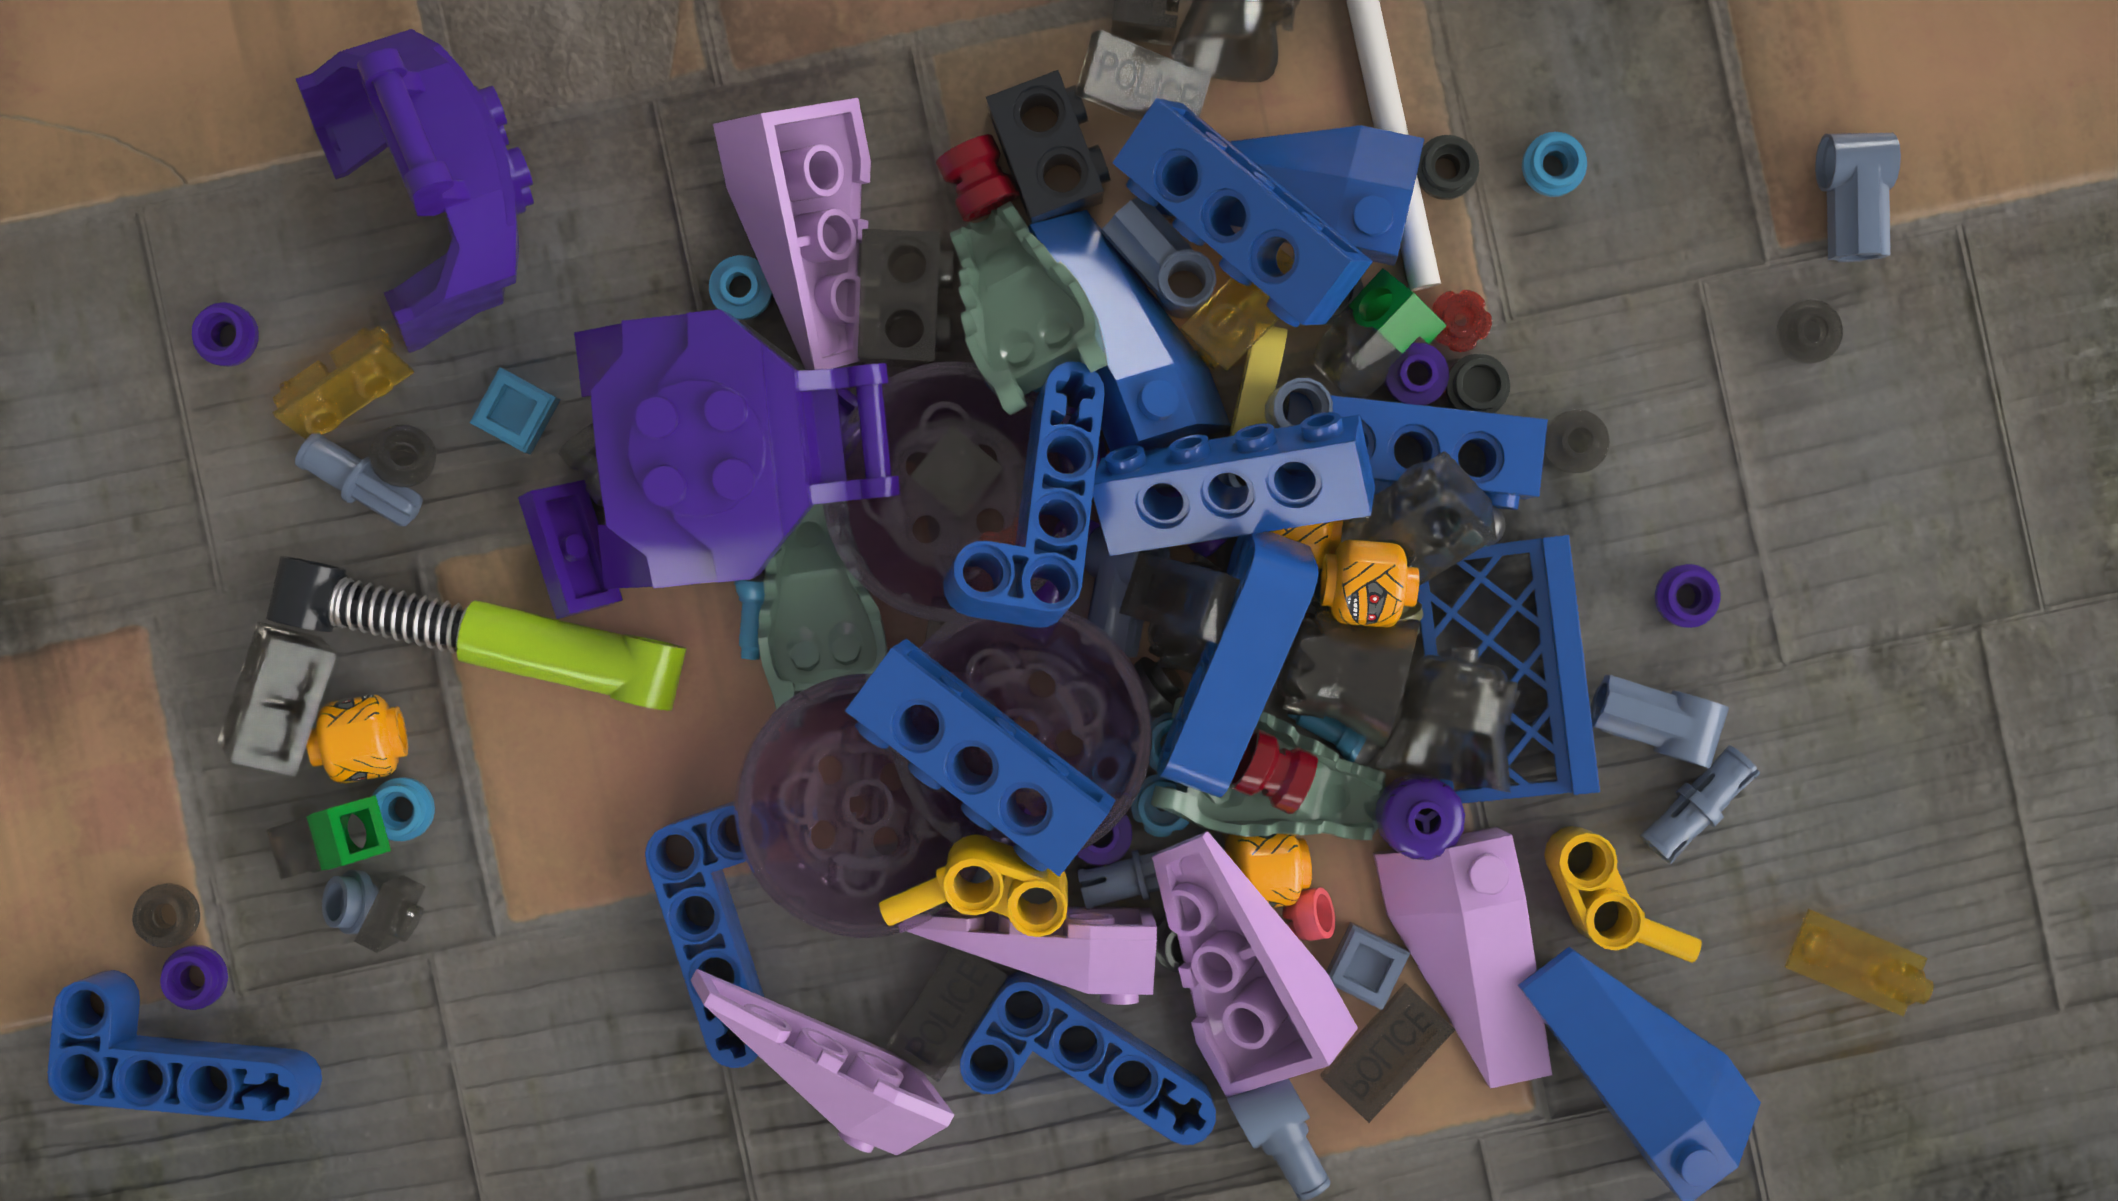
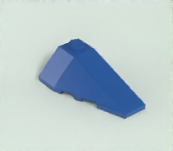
[1156,125,1424,266]
[1028,210,1231,452]
[1518,947,1761,1201]

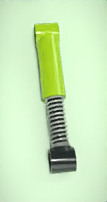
[266,556,686,711]

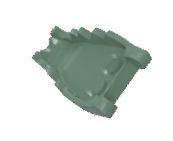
[950,201,1108,415]
[758,502,888,727]
[1151,697,1386,840]

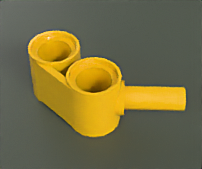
[1544,826,1702,963]
[879,835,1068,937]

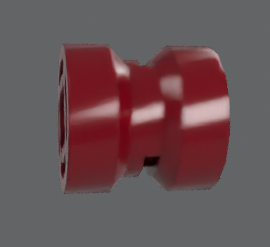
[936,134,1020,222]
[1230,729,1318,814]

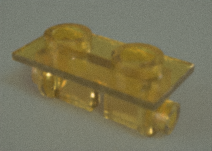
[1181,247,1294,371]
[272,326,415,439]
[1784,909,1934,1017]

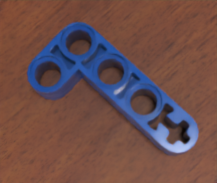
[943,362,1105,627]
[1157,531,1319,798]
[645,799,773,1068]
[47,970,322,1121]
[960,971,1216,1145]

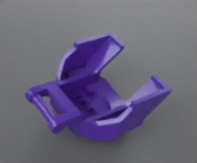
[296,29,534,353]
[574,309,901,589]

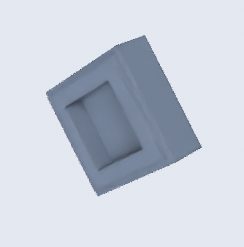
[1326,922,1410,1010]

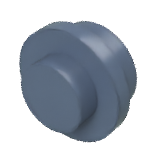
[322,870,380,934]

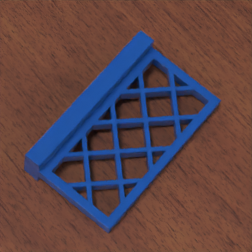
[1413,535,1600,804]

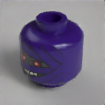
[1376,773,1465,860]

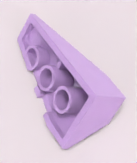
[713,98,871,370]
[1373,827,1552,1089]
[1152,831,1358,1097]
[894,905,1157,1005]
[691,969,954,1155]

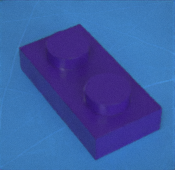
[518,480,623,619]

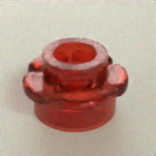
[1432,289,1492,352]

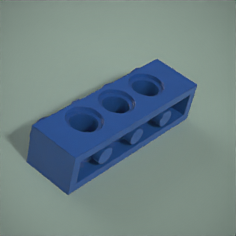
[1112,98,1373,327]
[1282,392,1548,510]
[1093,412,1375,556]
[845,639,1116,877]

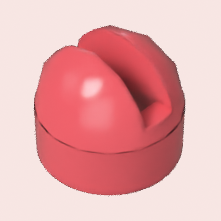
[1282,887,1335,941]

